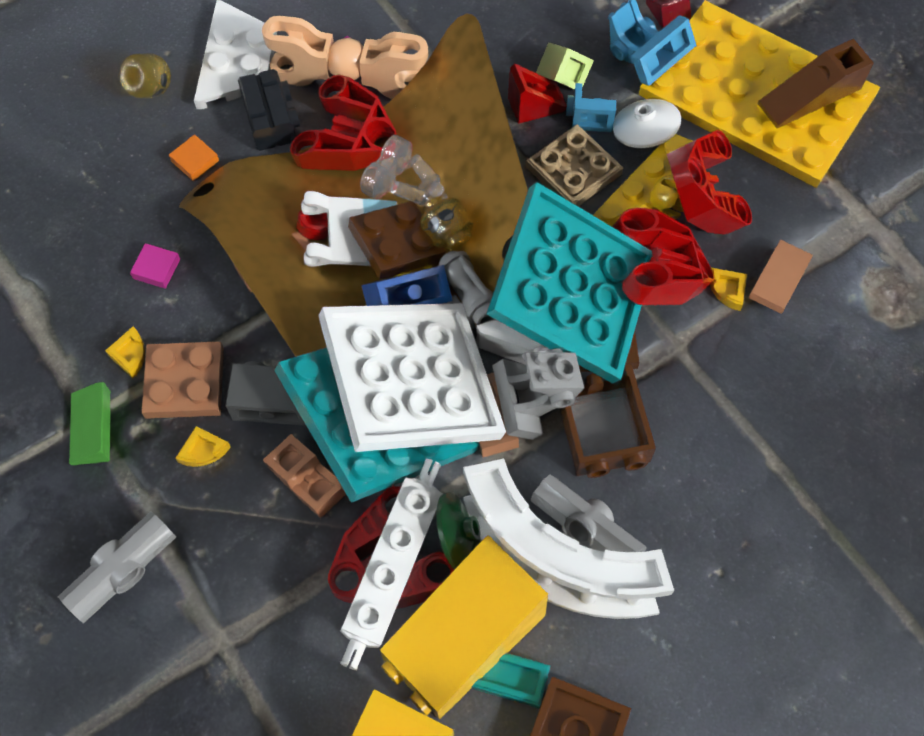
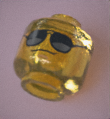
[119,53,171,98]
[420,196,474,252]

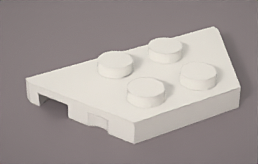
[194,0,277,109]

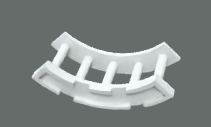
[463,458,674,619]

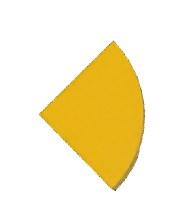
[710,268,747,311]
[105,326,145,378]
[176,426,231,467]

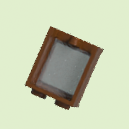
[560,365,656,478]

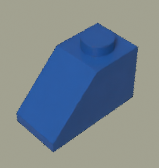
[361,265,453,306]

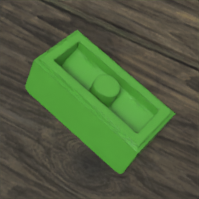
[69,382,110,465]

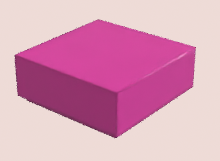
[130,243,180,289]

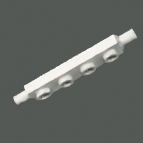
[340,459,443,670]

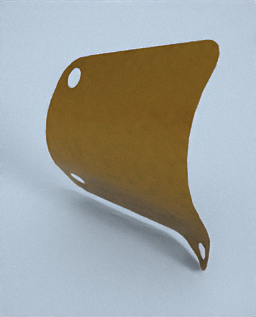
[179,13,528,357]

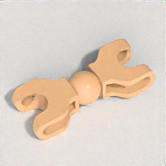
[262,16,428,99]

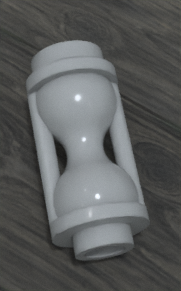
[438,251,494,325]

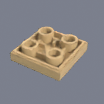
[526,124,623,207]

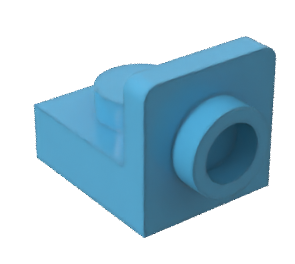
[566,83,616,132]

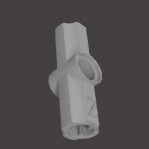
[530,474,647,552]
[58,511,176,624]

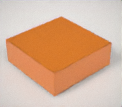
[169,134,219,182]

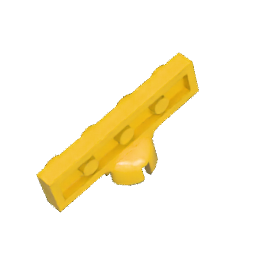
[593,134,692,227]

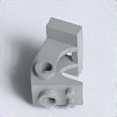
[492,349,584,440]

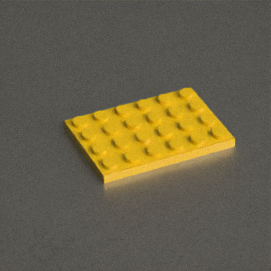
[638,0,880,188]

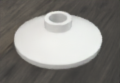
[613,99,681,148]

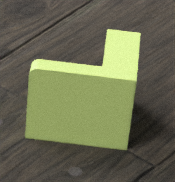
[536,42,594,90]

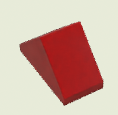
[508,63,566,124]

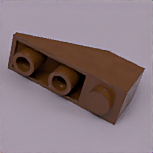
[758,39,874,128]

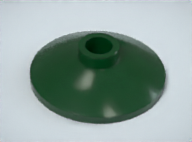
[436,492,481,570]

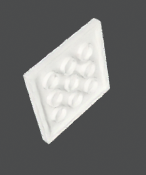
[319,303,506,452]

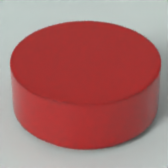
[296,210,329,240]

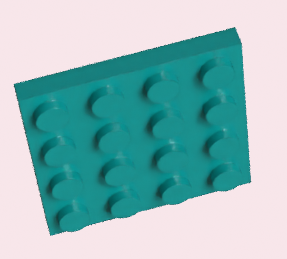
[486,182,653,383]
[274,347,480,503]

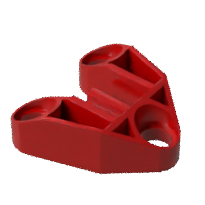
[290,75,400,171]
[667,130,752,234]
[612,208,714,305]
[328,486,454,610]

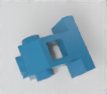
[608,0,697,86]

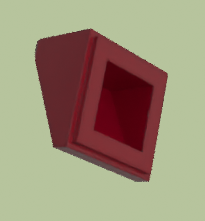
[646,0,692,28]

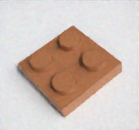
[142,342,224,419]

